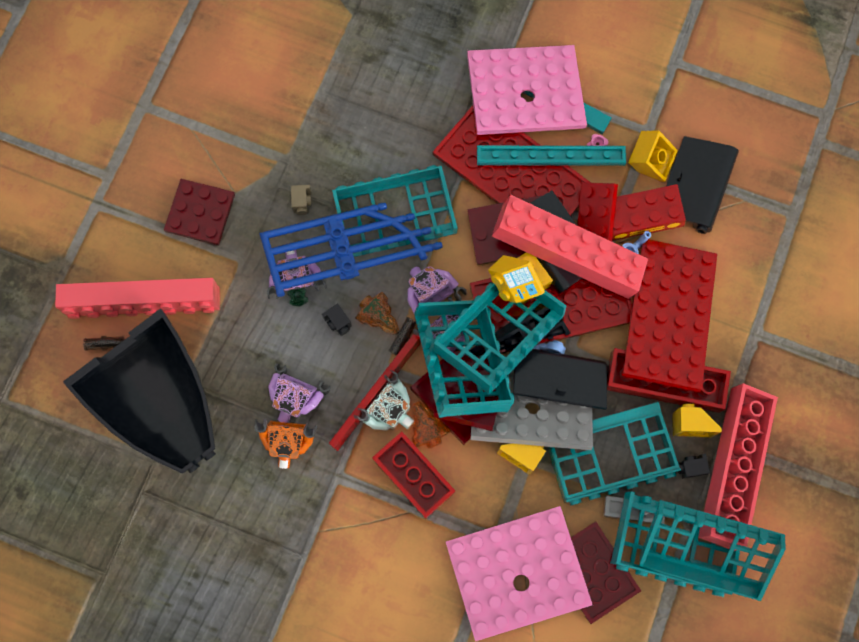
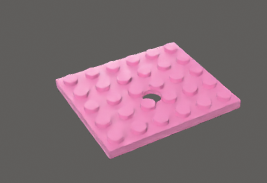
[467,45,587,135]
[446,506,592,641]

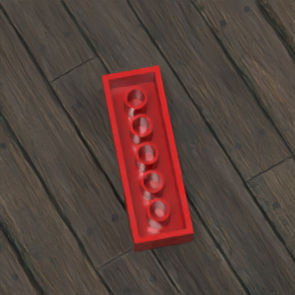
[607,348,731,413]

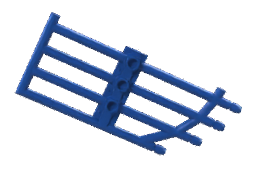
[259,203,443,297]

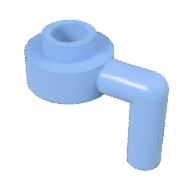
[622,231,651,254]
[533,340,566,354]

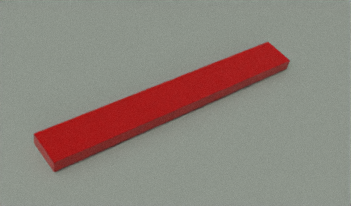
[329,334,421,451]

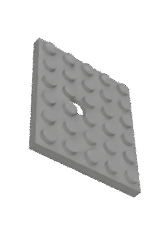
[471,355,593,450]

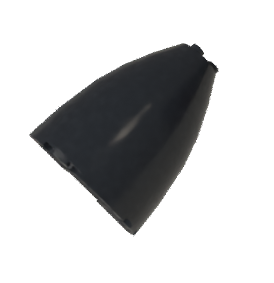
[63,309,216,474]

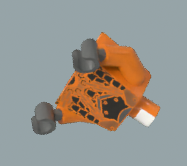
[254,419,317,468]

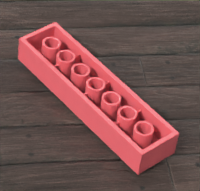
[492,195,648,299]
[55,278,220,319]
[698,383,778,551]

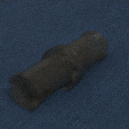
[388,317,417,356]
[83,335,125,351]

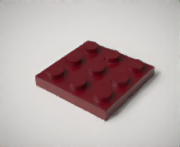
[164,179,235,246]

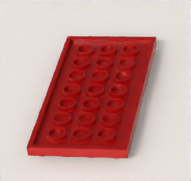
[432,106,591,216]
[622,239,717,392]
[470,278,632,354]

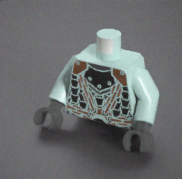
[354,370,415,431]

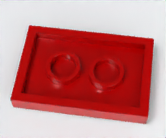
[577,182,618,241]

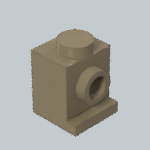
[291,185,312,215]

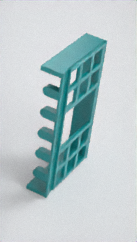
[332,165,458,257]
[433,282,566,395]
[414,300,514,418]
[547,402,681,506]
[610,491,740,597]
[639,500,786,601]

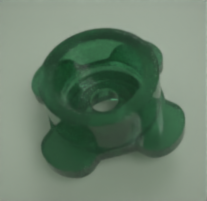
[287,287,308,306]

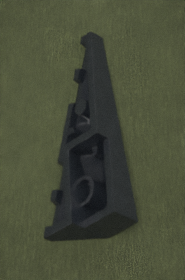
[469,303,571,356]

